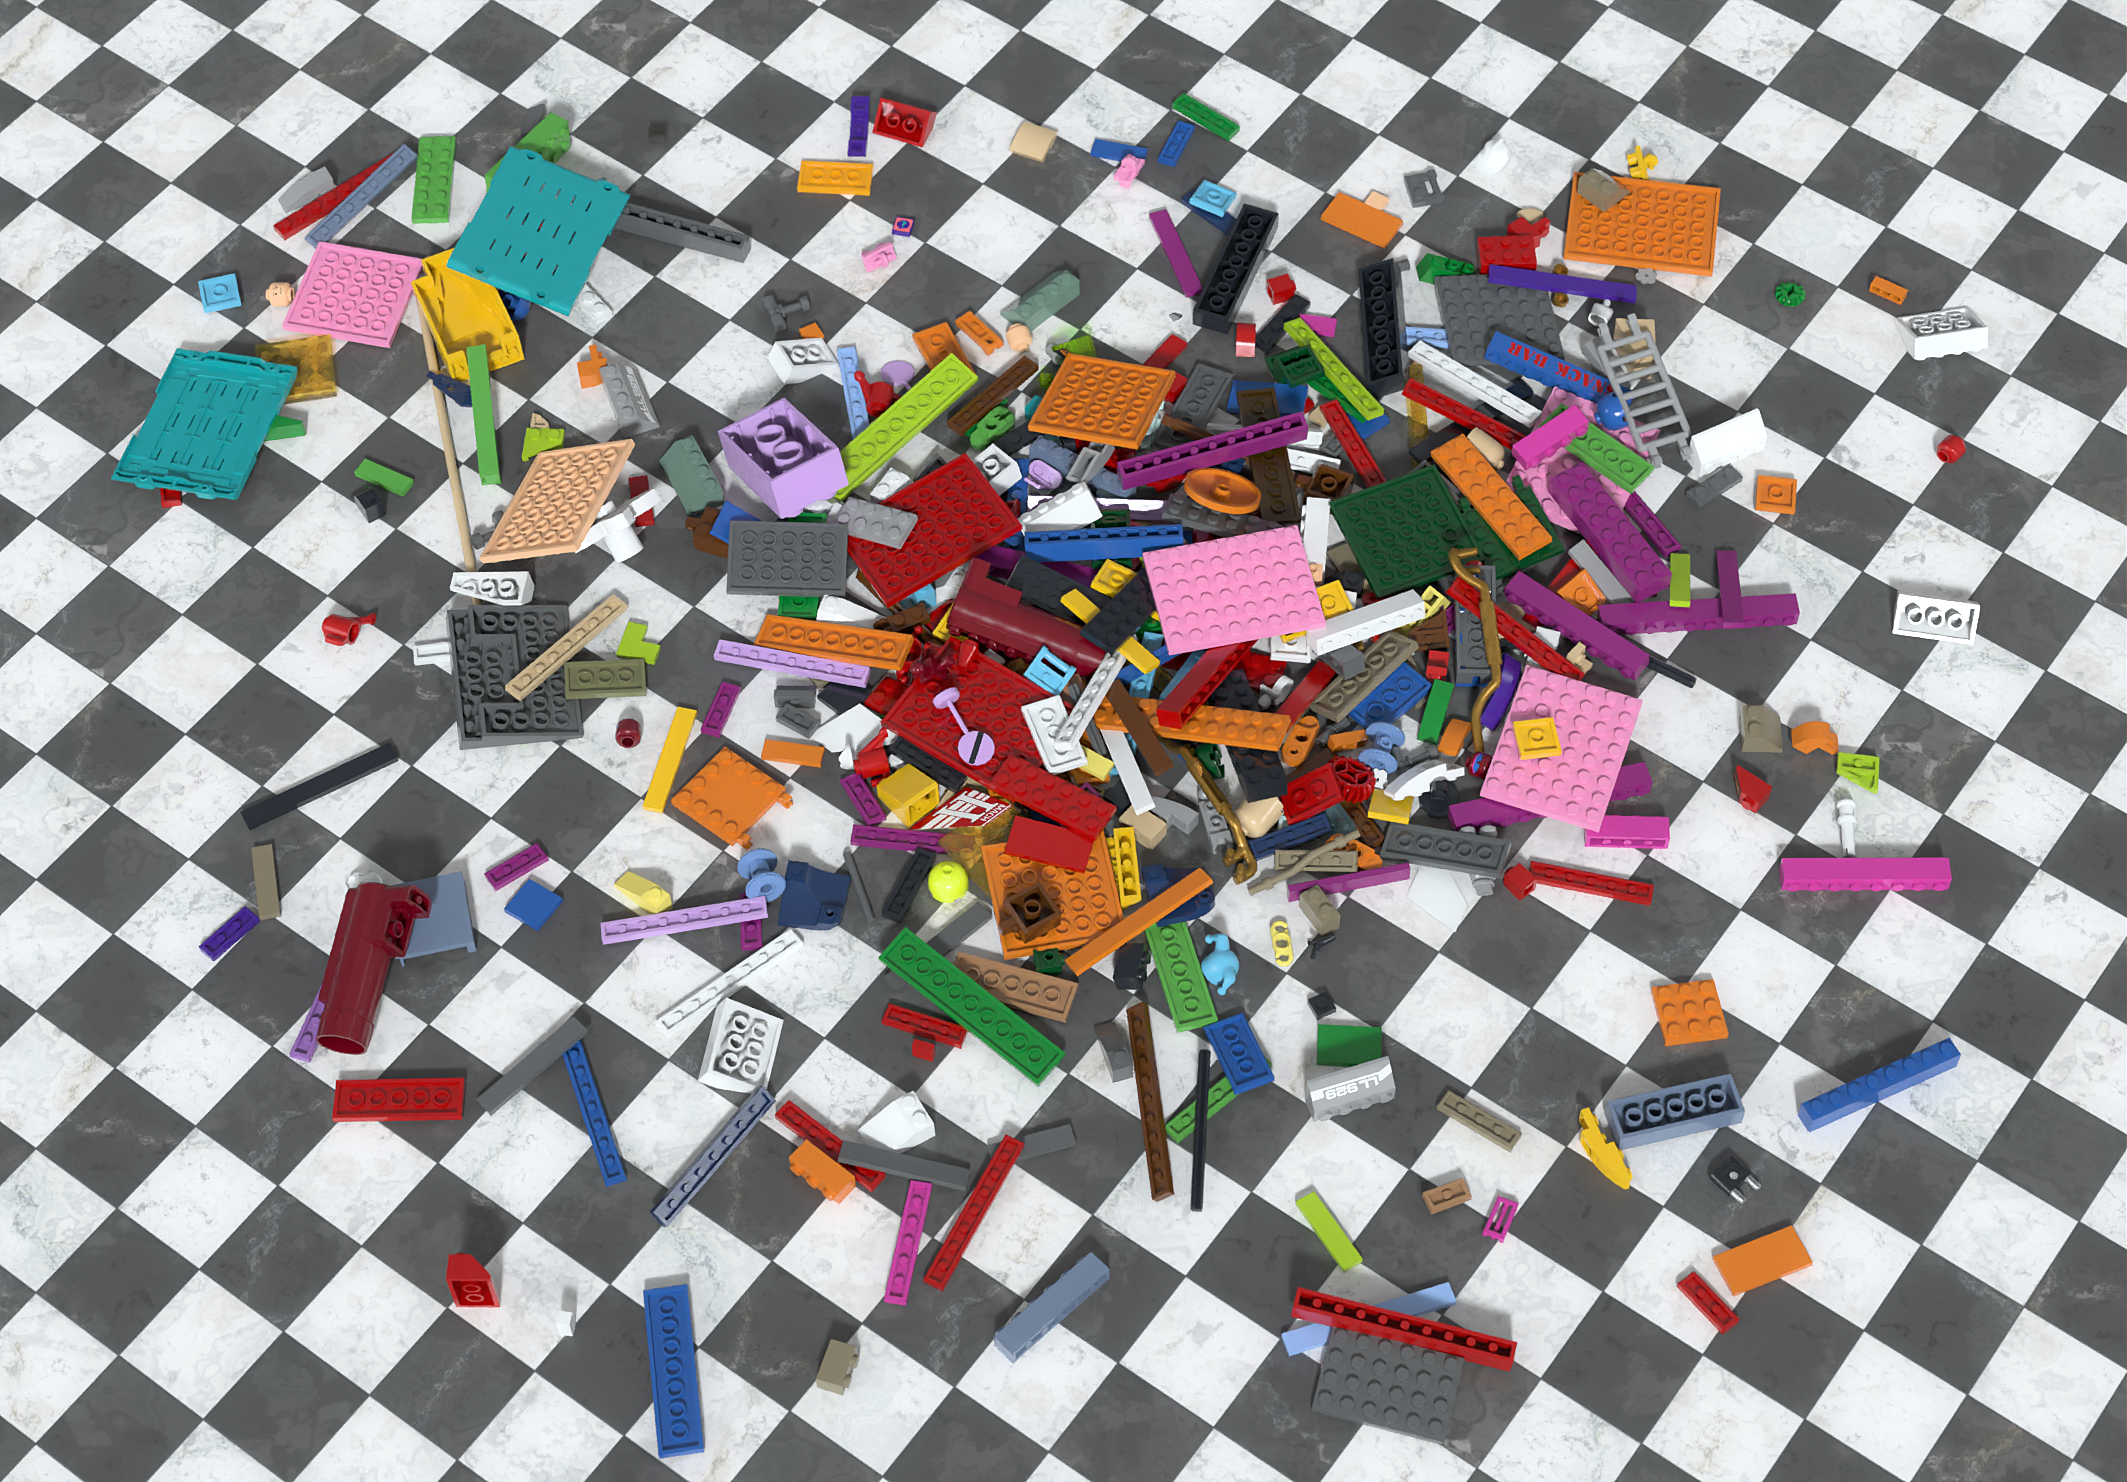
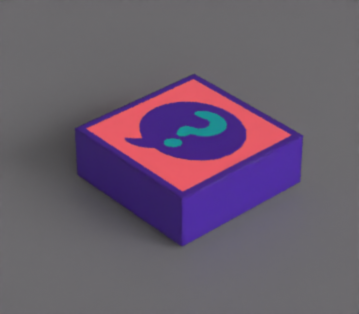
[892,217,915,237]

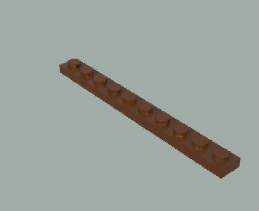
[1126,1001,1174,1202]

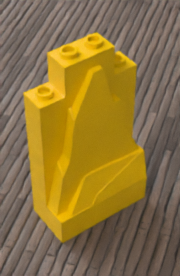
[411,248,524,382]

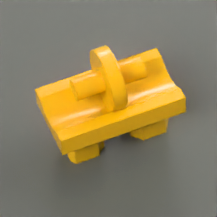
[1627,145,1658,180]

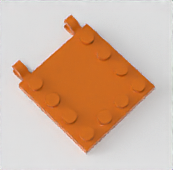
[671,747,793,850]

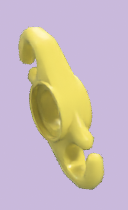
[1270,920,1294,967]

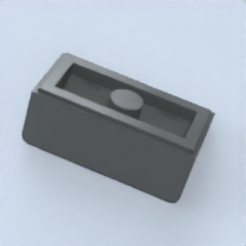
[520,104,546,137]

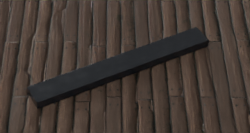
[1409,380,1534,464]
[240,743,399,830]

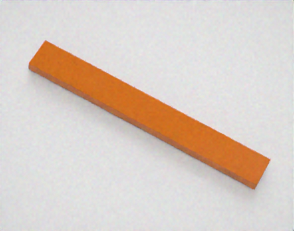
[1065,868,1213,976]

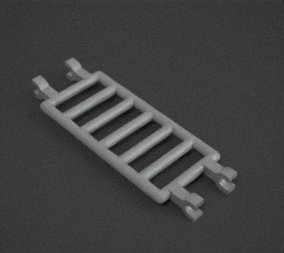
[1597,313,1692,470]

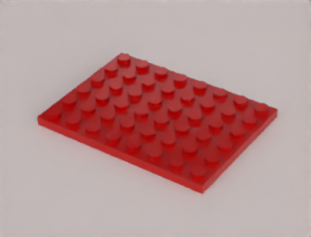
[847,453,1023,608]
[881,636,1075,803]

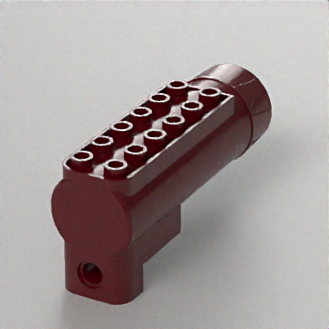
[946,558,1106,680]
[316,882,432,1055]

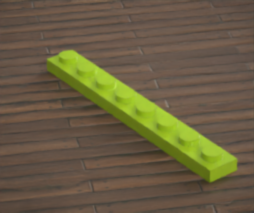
[1284,318,1384,421]

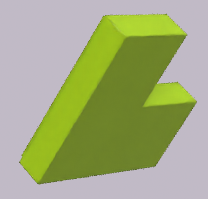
[616,622,661,665]

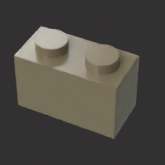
[1299,885,1341,937]
[816,1339,860,1395]

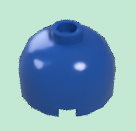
[498,289,531,322]
[1594,391,1628,431]

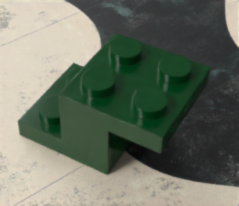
[1265,345,1325,389]
[1091,509,1132,569]

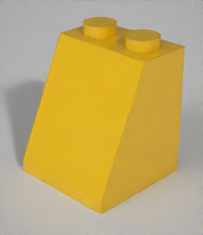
[877,764,939,828]

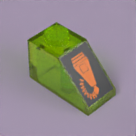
[1051,334,1097,359]

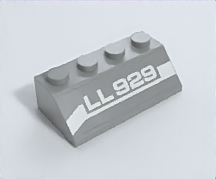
[599,363,660,438]
[1305,1056,1396,1122]

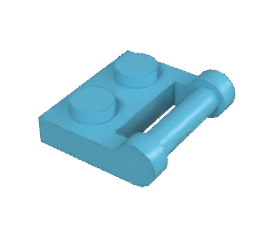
[1023,646,1076,696]

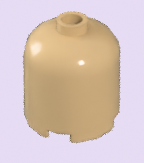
[1467,427,1505,471]
[1233,797,1284,838]

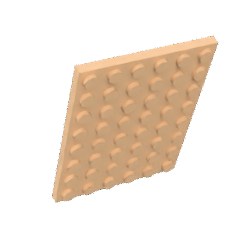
[479,439,635,563]

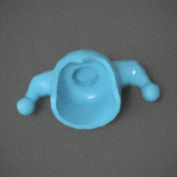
[1201,933,1239,995]

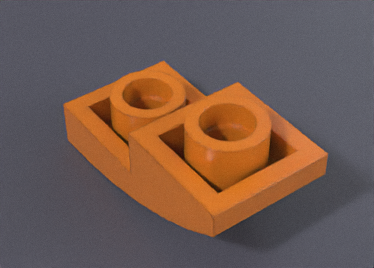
[1437,718,1471,756]

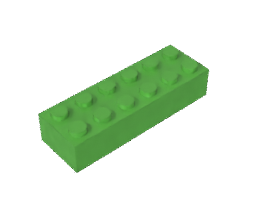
[485,112,571,192]

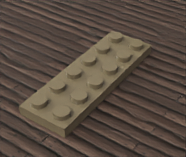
[1309,630,1419,723]

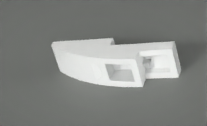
[1384,759,1464,800]

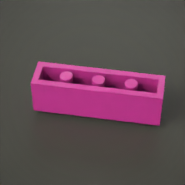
[1512,404,1589,471]
[1584,814,1670,849]

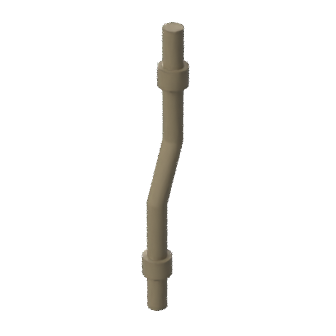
[1248,829,1361,896]

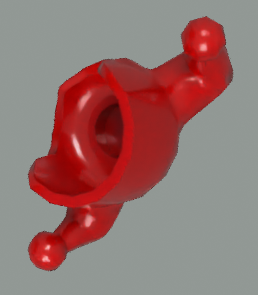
[896,625,923,685]

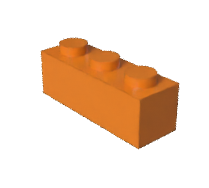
[1869,276,1908,305]
[1327,729,1368,753]

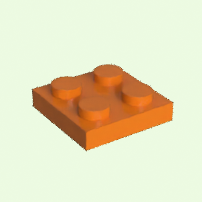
[1755,475,1797,515]
[1554,569,1607,616]

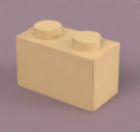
[1119,805,1167,851]

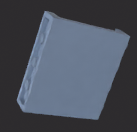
[391,871,477,967]

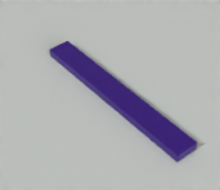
[1488,264,1637,304]

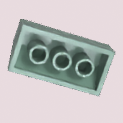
[1000,270,1080,332]
[659,435,725,517]

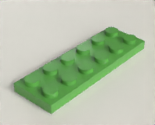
[411,136,457,224]
[1539,403,1655,494]
[1144,922,1218,1033]

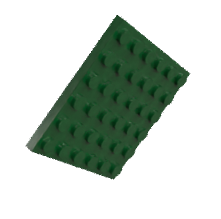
[1328,464,1485,600]

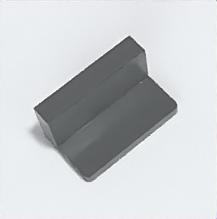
[774,685,817,708]

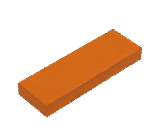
[761,739,825,768]

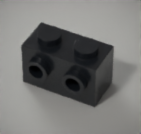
[1113,943,1151,990]

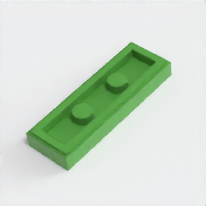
[354,459,414,497]

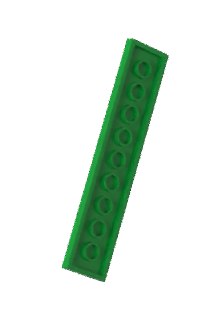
[878,927,1066,1087]

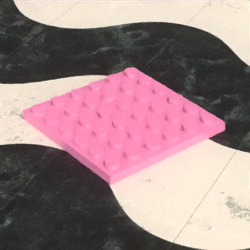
[282,241,423,348]

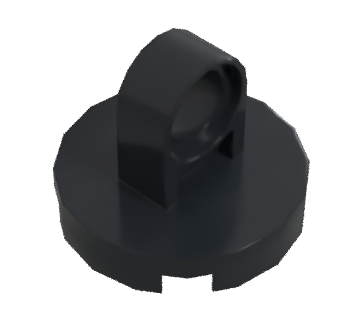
[1418,780,1460,819]

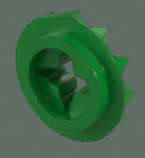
[1775,281,1805,307]

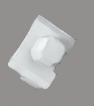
[1257,675,1293,710]

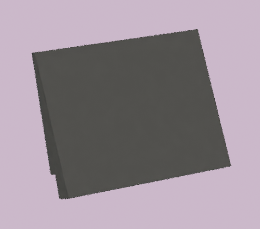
[446,605,583,750]

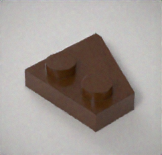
[1408,610,1450,653]

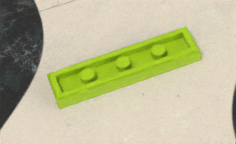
[1670,553,1690,607]
[1295,1191,1363,1272]

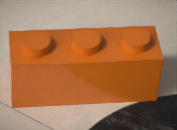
[789,1139,856,1204]

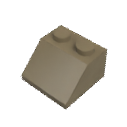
[1577,168,1630,213]
[1739,705,1783,753]

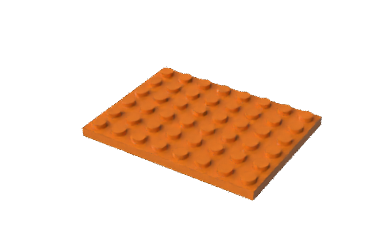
[1563,172,1721,277]

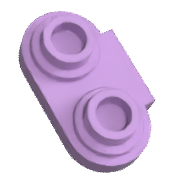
[1024,460,1063,491]

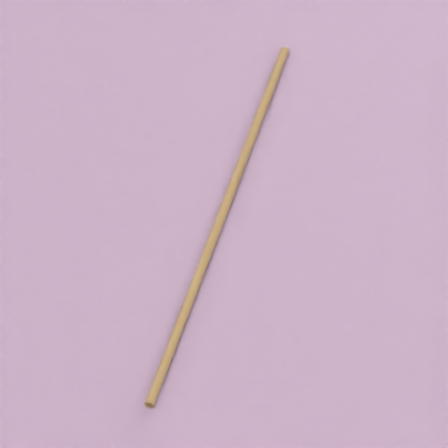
[416,300,483,605]

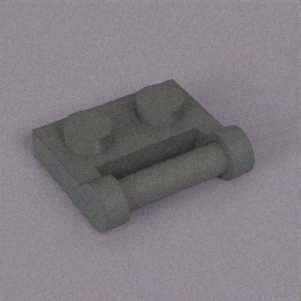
[1404,169,1445,208]

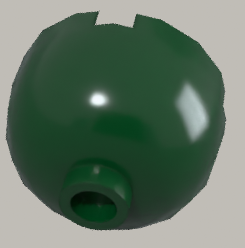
[1192,742,1226,780]

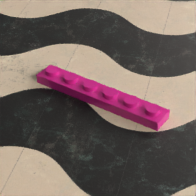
[884,1180,932,1306]

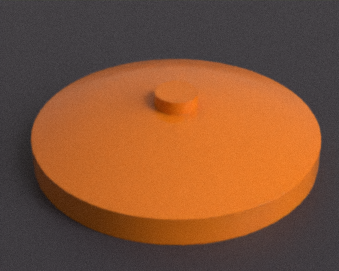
[1184,468,1261,514]

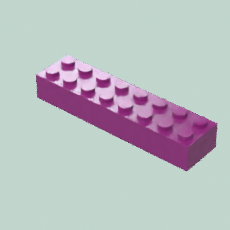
[1548,462,1672,603]

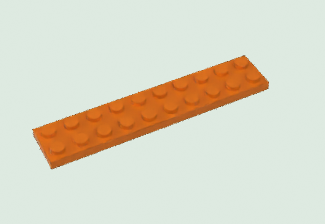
[1093,696,1291,751]

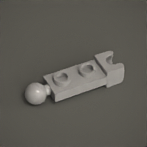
[1197,788,1233,854]

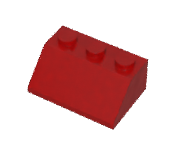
[872,98,937,147]
[446,1252,501,1307]

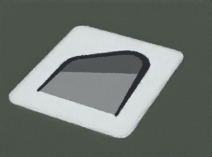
[1165,308,1187,324]

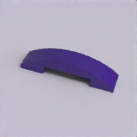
[847,96,870,157]
[1481,653,1521,731]

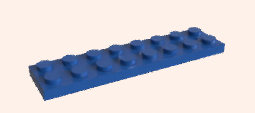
[643,1284,704,1459]

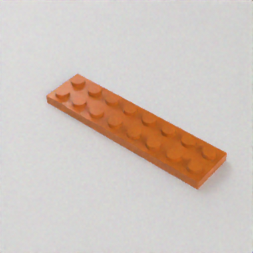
[1431,434,1552,560]
[753,614,914,671]

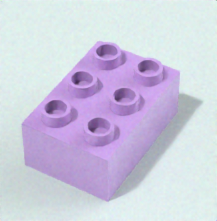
[718,398,849,519]

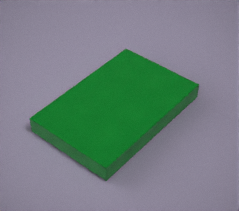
[1317,1024,1382,1067]

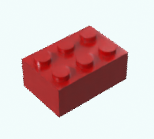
[1476,235,1537,275]

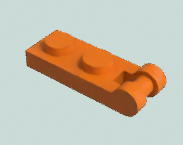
[955,311,1004,356]

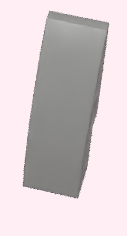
[278,166,335,213]
[1582,336,1631,388]
[1066,442,1115,484]
[1149,796,1199,835]

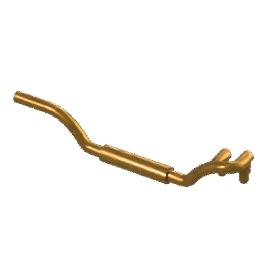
[1448,547,1502,753]
[1158,737,1258,885]

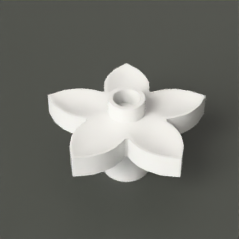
[575,488,661,563]

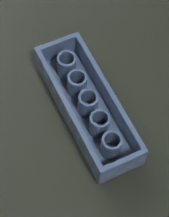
[1604,1074,1745,1150]

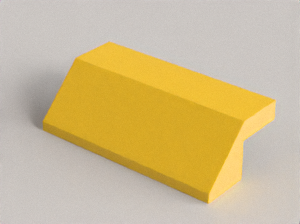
[1105,827,1141,911]

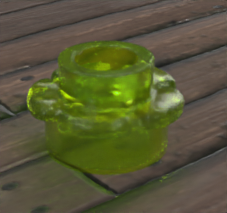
[1037,373,1054,389]

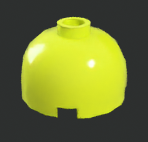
[928,861,969,903]

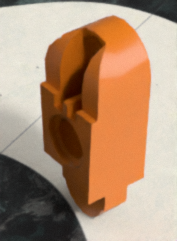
[1281,716,1320,768]
[1325,834,1383,872]

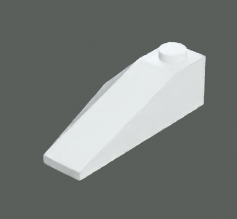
[450,571,535,605]
[816,595,890,630]

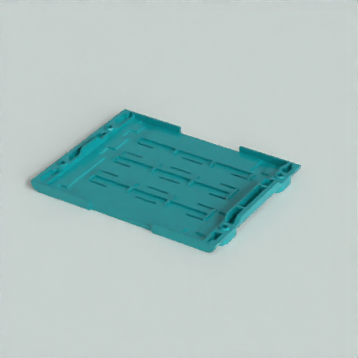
[446,146,631,316]
[111,348,297,500]

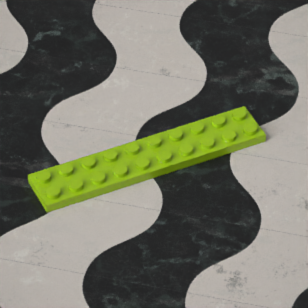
[833,353,978,501]

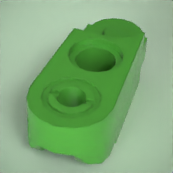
[970,406,1016,451]

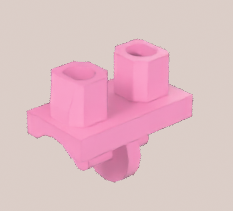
[1114,154,1145,188]
[861,242,897,273]

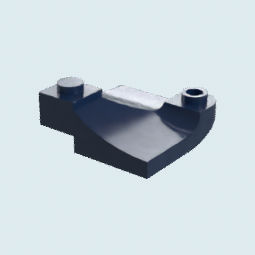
[778,860,851,931]
[1141,863,1215,927]

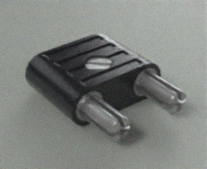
[1709,1156,1761,1204]

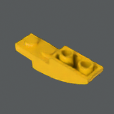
[1579,1107,1633,1189]

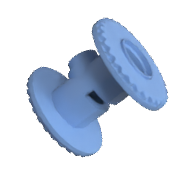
[1358,722,1405,774]
[737,848,786,903]

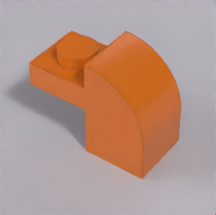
[577,344,608,389]
[1791,721,1839,755]

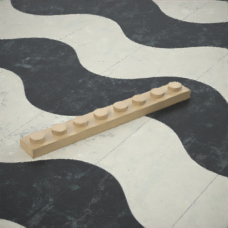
[505,594,628,701]

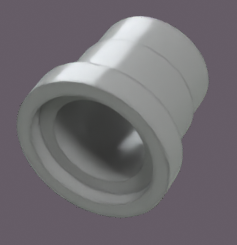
[1045,342,1069,365]

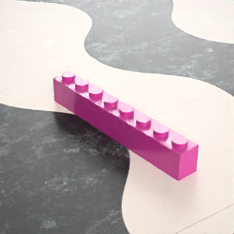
[1779,858,1952,892]

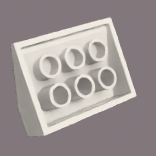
[1895,307,1988,360]
[698,998,783,1094]

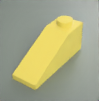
[1393,586,1451,638]
[614,871,673,915]

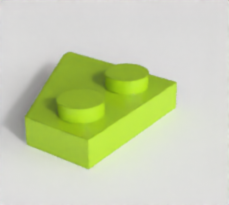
[522,428,565,462]
[1836,752,1880,794]

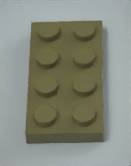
[564,659,646,699]

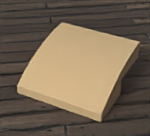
[1009,121,1058,163]

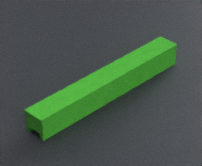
[466,344,501,486]

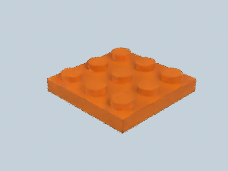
[1651,979,1729,1046]

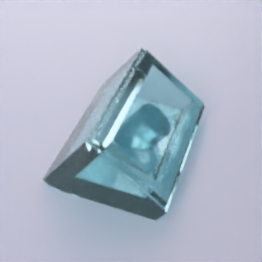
[1317,803,1356,835]

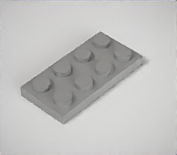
[834,497,918,549]

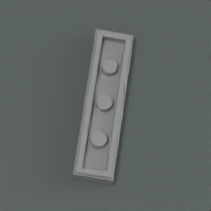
[1567,540,1633,604]

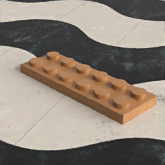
[953,951,1078,1023]

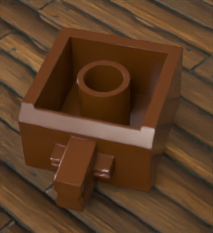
[1295,464,1354,515]
[685,506,729,559]
[998,881,1061,944]

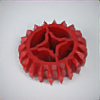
[1326,755,1376,804]

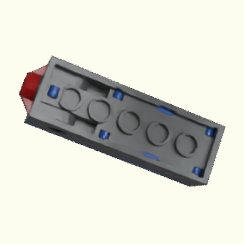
[1454,560,1496,687]

